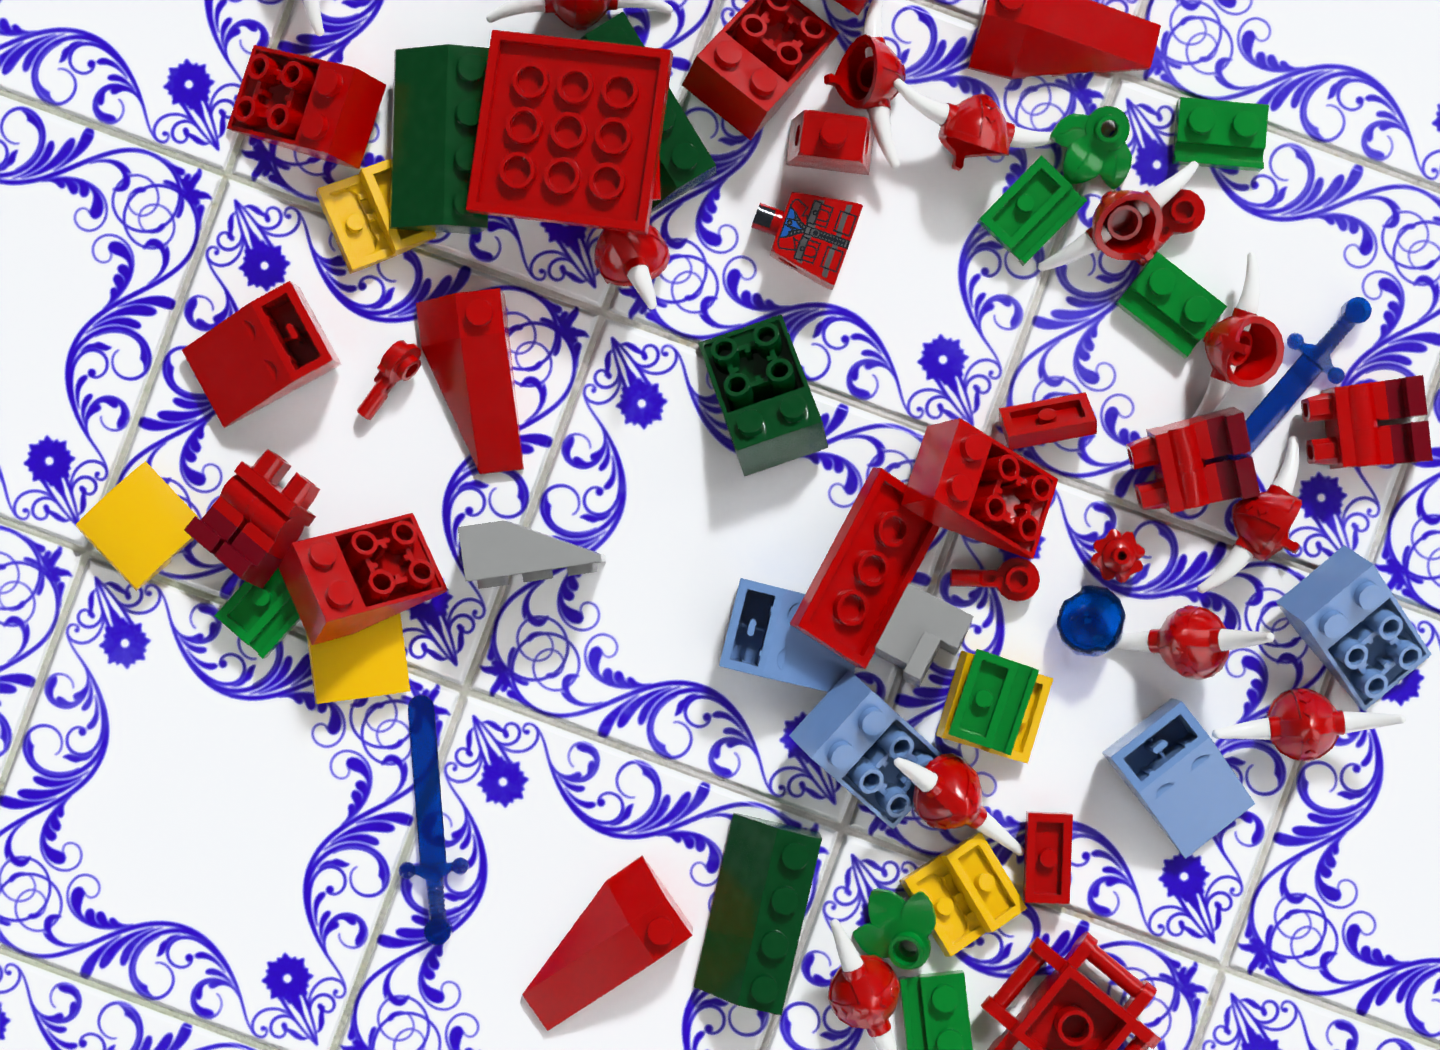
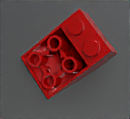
[682,0,839,141]
[227,45,386,169]
[182,281,342,428]
[901,418,1058,559]
[278,513,448,645]

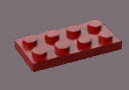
[790,467,940,669]

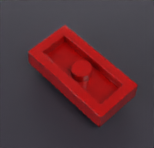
[999,392,1097,450]
[1023,811,1073,904]

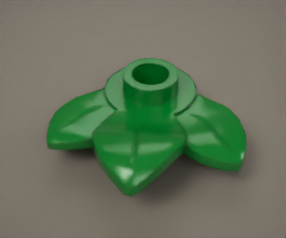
[1050,106,1132,190]
[853,888,936,970]

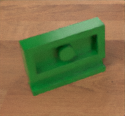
[1172,97,1269,172]
[977,155,1088,266]
[1115,252,1228,358]
[215,568,301,659]
[948,648,1039,755]
[899,970,973,1050]

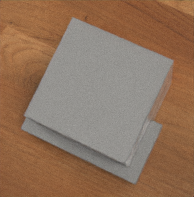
[875,583,974,688]

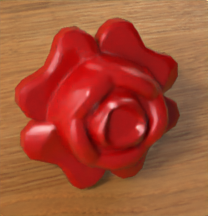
[1091,529,1145,583]

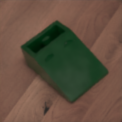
[698,314,828,477]

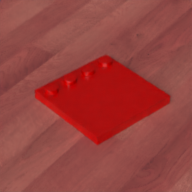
[466,30,673,235]

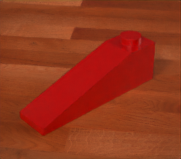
[967,0,1161,80]
[416,288,524,474]
[522,855,693,1031]

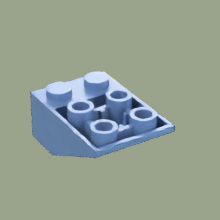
[1276,545,1432,711]
[719,578,856,692]
[789,670,941,829]
[1102,698,1255,859]

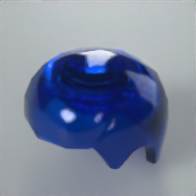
[1056,585,1126,657]

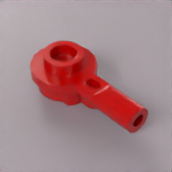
[1135,189,1206,266]
[356,340,421,420]
[950,557,1040,602]

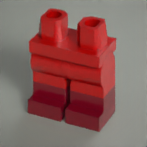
[1301,375,1433,469]
[1126,407,1260,514]
[184,449,321,589]

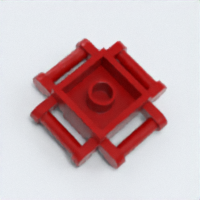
[980,931,1162,1050]

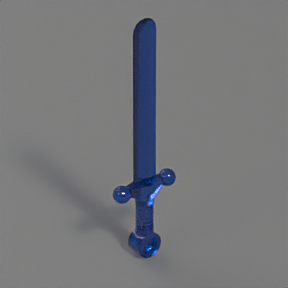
[1245,297,1372,455]
[398,695,469,945]

